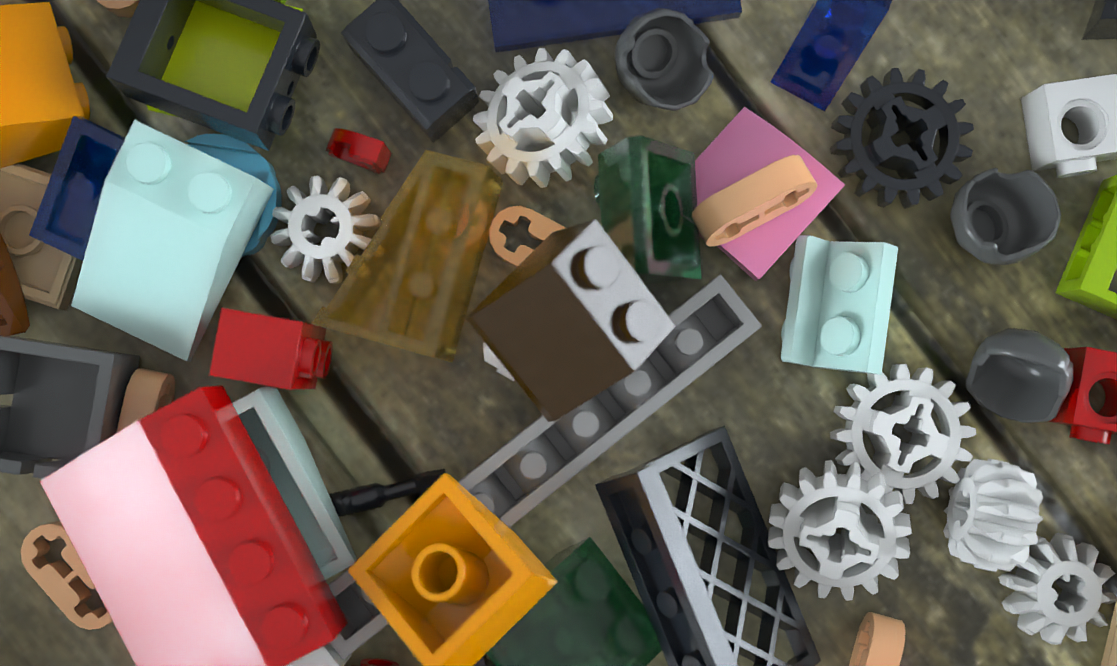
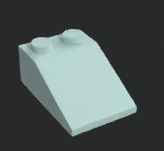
[71,120,274,362]
[232,386,357,580]

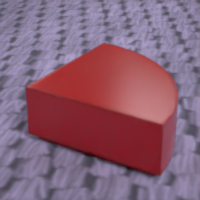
[326,128,392,174]

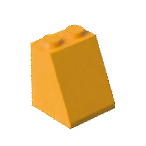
[0,2,90,168]

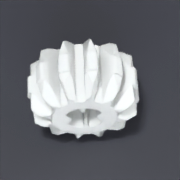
[270,176,381,284]
[943,459,1043,572]
[998,533,1117,645]

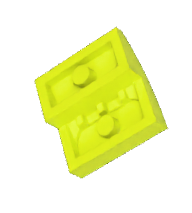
[147,0,303,118]

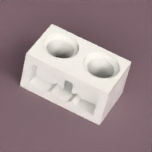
[1021,74,1117,178]

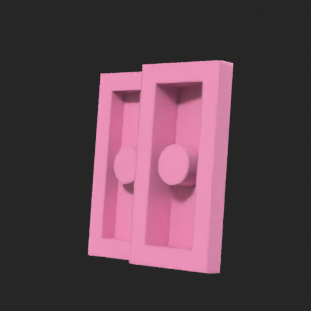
[660,107,845,281]

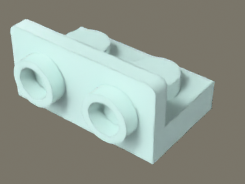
[781,235,898,375]

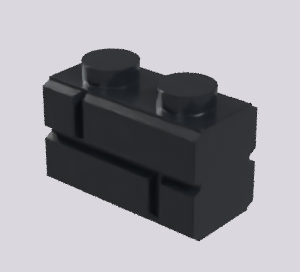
[341,0,479,142]

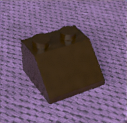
[466,219,675,422]

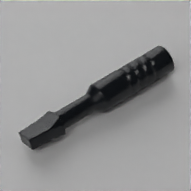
[329,469,446,517]

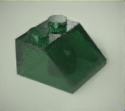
[594,135,702,284]
[486,537,662,666]

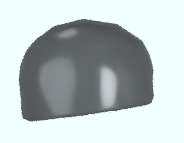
[615,8,714,111]
[950,168,1062,265]
[966,328,1073,423]

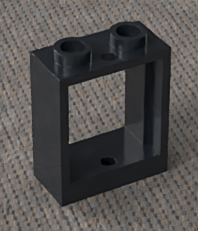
[106,0,320,151]

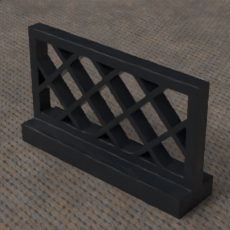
[595,426,821,666]

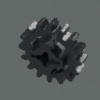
[830,68,974,209]

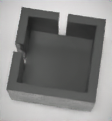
[0,335,140,479]

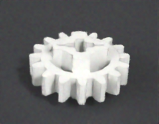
[473,48,613,188]
[830,364,976,504]
[768,460,912,601]

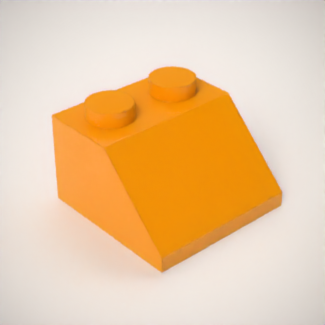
[347,473,558,666]

